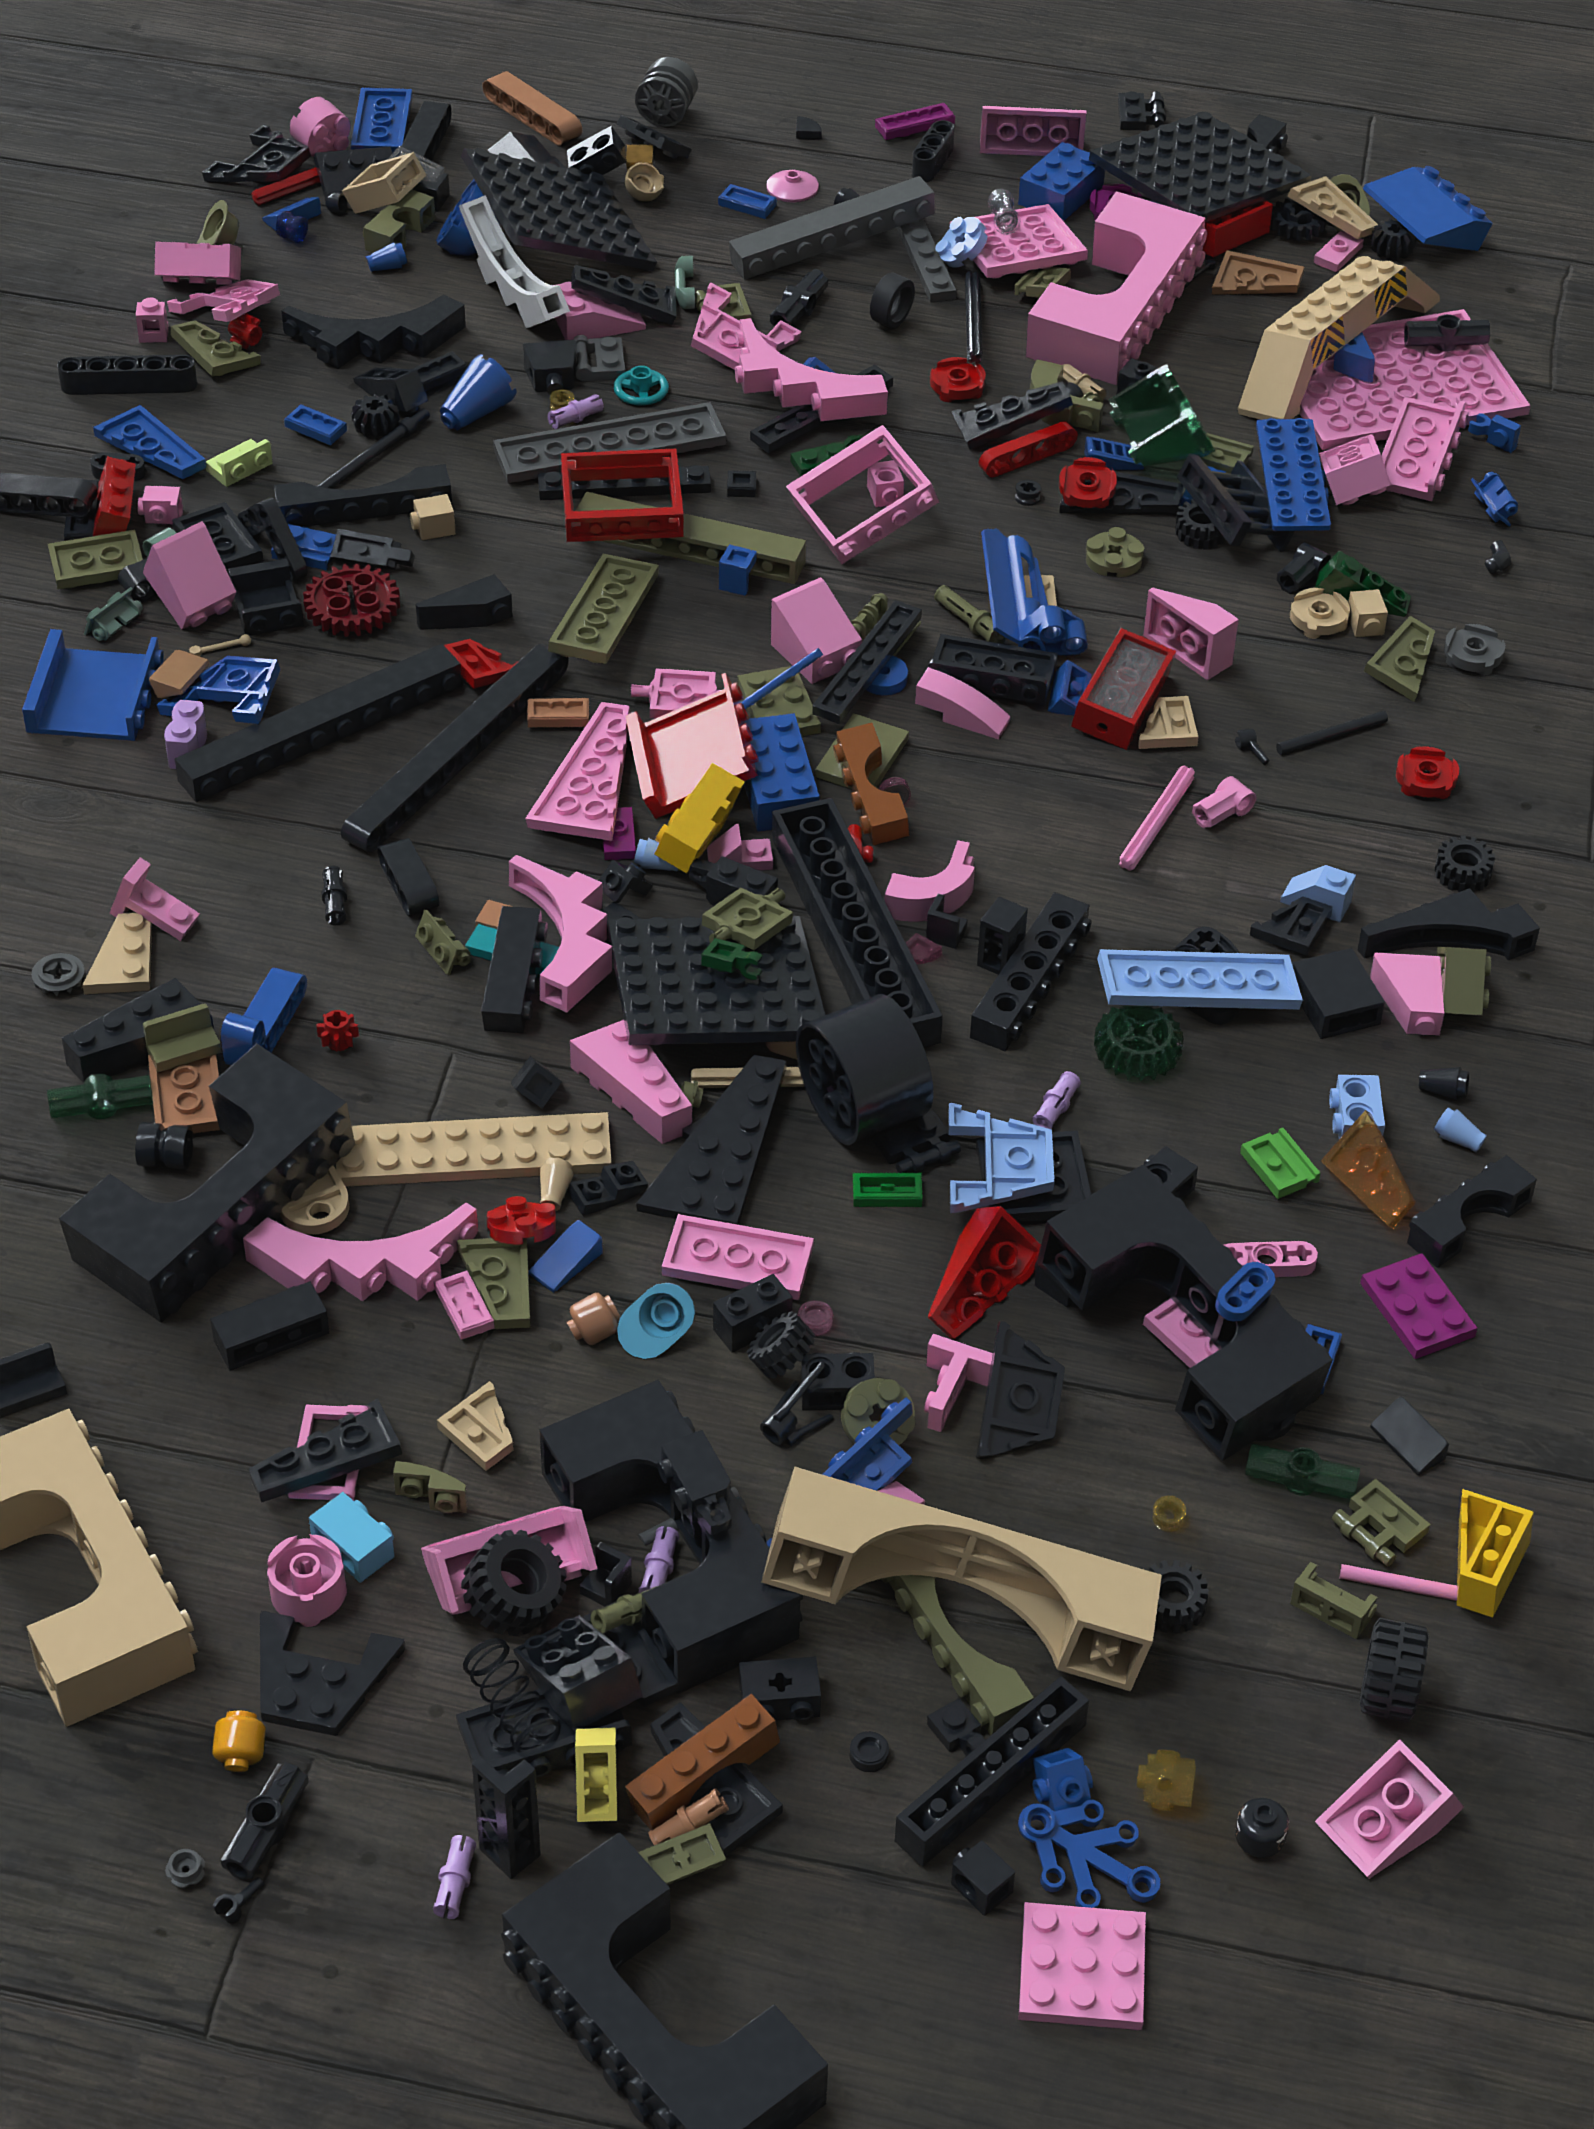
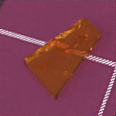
[1321,1110,1416,1228]

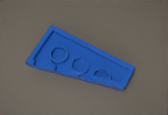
[93,405,206,479]

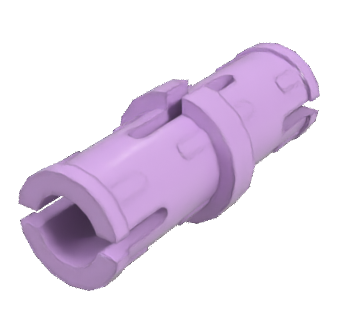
[548,394,604,429]
[1032,1071,1081,1129]
[639,1526,680,1593]
[433,1835,477,1919]

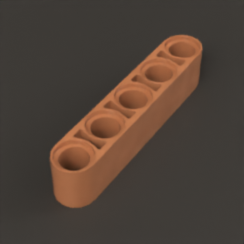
[482,71,582,146]

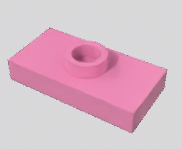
[1314,231,1364,272]
[434,1271,494,1340]

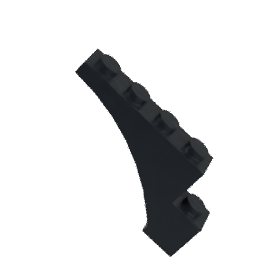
[1357,888,1540,960]

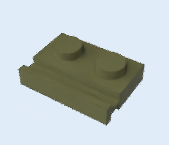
[1015,267,1071,300]
[1185,431,1254,473]

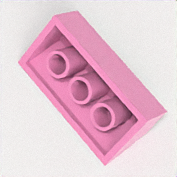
[980,106,1086,156]

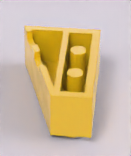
[654,763,745,873]
[1457,1489,1534,1618]

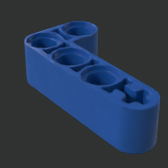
[221,967,307,1066]

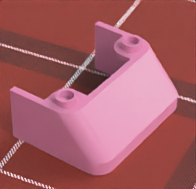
[421,1506,598,1615]

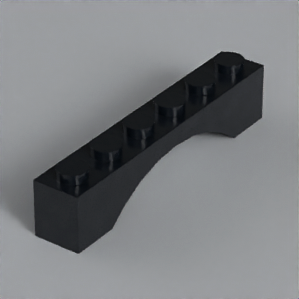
[274,464,452,527]

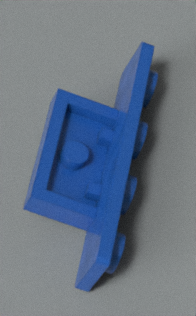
[822,1397,913,1491]

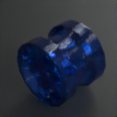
[276,211,308,243]

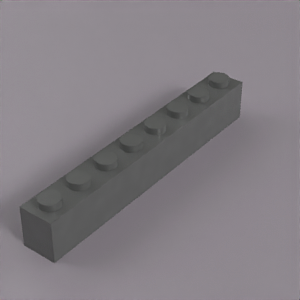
[729,176,935,280]

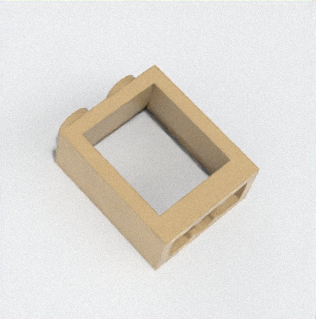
[342,152,427,214]

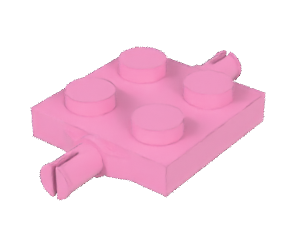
[631,668,721,718]

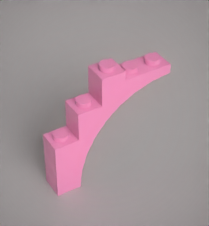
[735,318,888,421]
[509,855,612,1012]
[243,1203,478,1301]

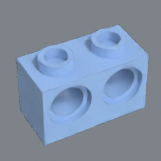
[1329,1075,1385,1148]

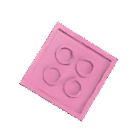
[1018,1902,1146,2030]

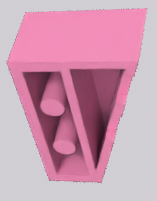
[155,242,241,285]

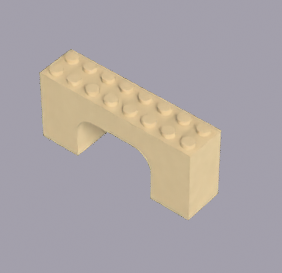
[0,1409,198,1727]

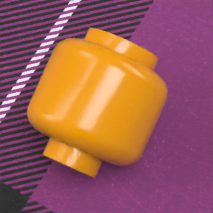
[212,1710,266,1772]

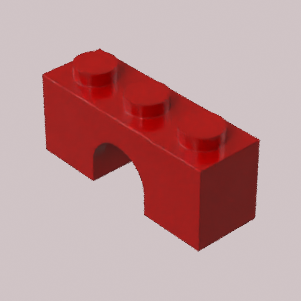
[93,456,136,536]

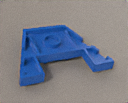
[157,656,280,724]

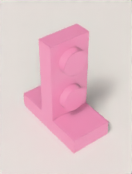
[110,857,200,941]
[924,1334,993,1432]

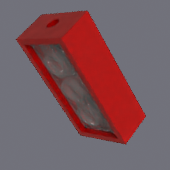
[1071,628,1176,750]

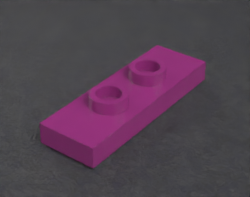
[875,103,955,140]

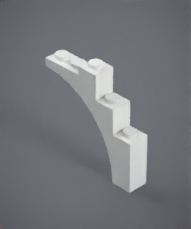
[459,195,570,328]

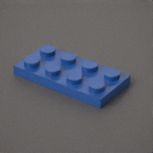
[351,88,413,157]

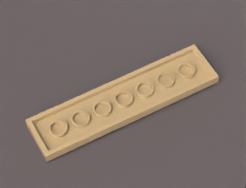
[336,1112,612,1187]

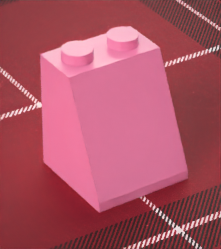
[143,521,236,630]
[771,577,862,684]

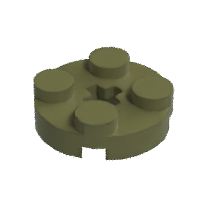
[1086,527,1144,577]
[841,1378,915,1445]

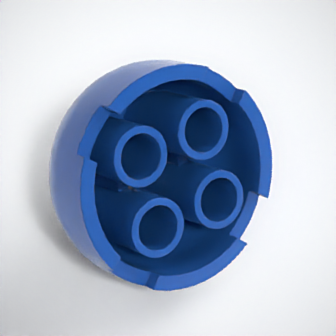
[436,179,501,256]

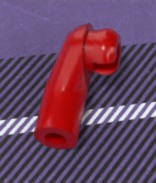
[848,824,873,863]

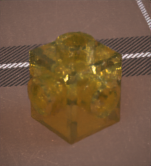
[1136,1749,1196,1810]

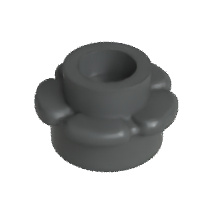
[165,1849,205,1888]

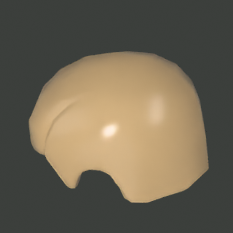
[625,163,664,202]

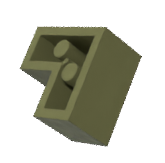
[1437,947,1491,1015]

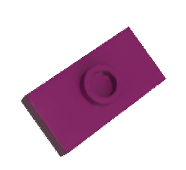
[603,807,636,860]

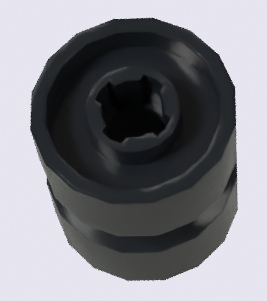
[135,1122,193,1170]

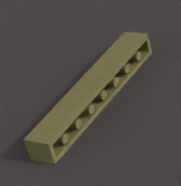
[575,492,806,584]

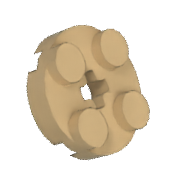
[1290,588,1350,639]

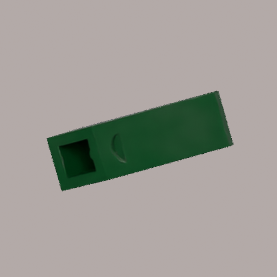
[1315,550,1411,617]

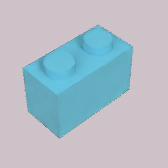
[309,1492,394,1583]

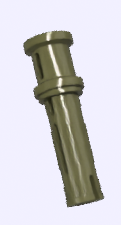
[934,585,1007,644]

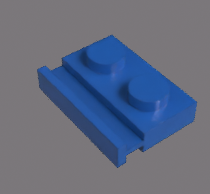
[271,524,336,570]

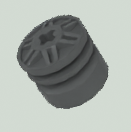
[635,57,698,127]

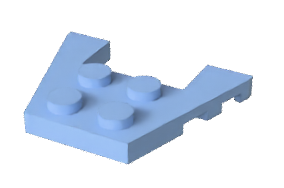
[948,1103,1054,1213]

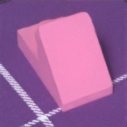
[707,824,773,870]

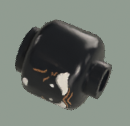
[1235,1797,1289,1858]

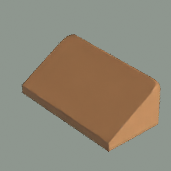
[149,650,210,698]

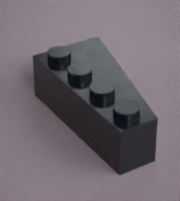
[62,978,214,1084]

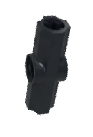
[770,269,828,327]
[1404,314,1490,352]
[221,1762,309,1880]

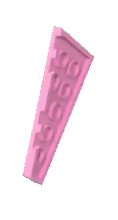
[525,702,631,841]

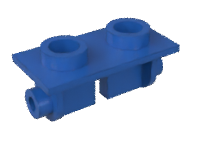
[1471,472,1518,527]

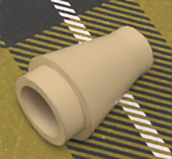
[540,1158,574,1211]

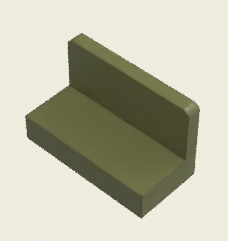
[143,1003,222,1072]

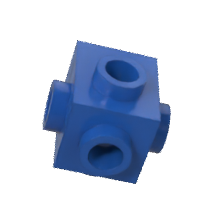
[1032,1748,1093,1811]

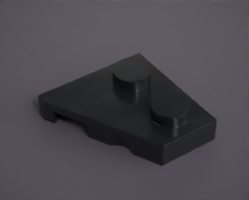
[1250,896,1333,955]

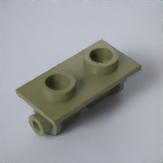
[415,910,471,975]

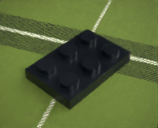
[172,502,263,572]

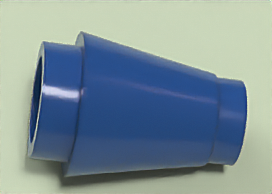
[366,242,408,272]

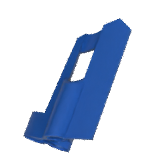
[981,528,1088,655]

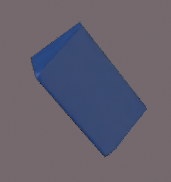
[262,197,321,233]
[1048,660,1092,716]

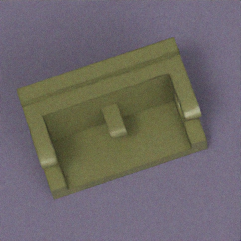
[1290,1562,1378,1640]
[638,1823,726,1885]

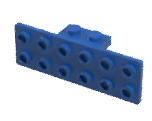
[1256,418,1331,531]

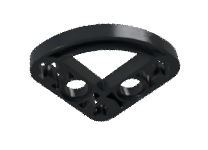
[1171,926,1240,1025]

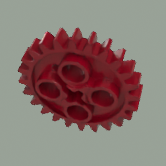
[303,563,400,637]

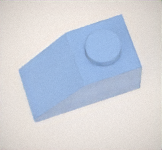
[1280,865,1356,922]

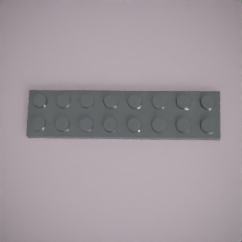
[493,402,726,483]

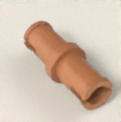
[648,1789,729,1846]

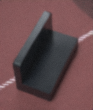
[0,1342,67,1418]

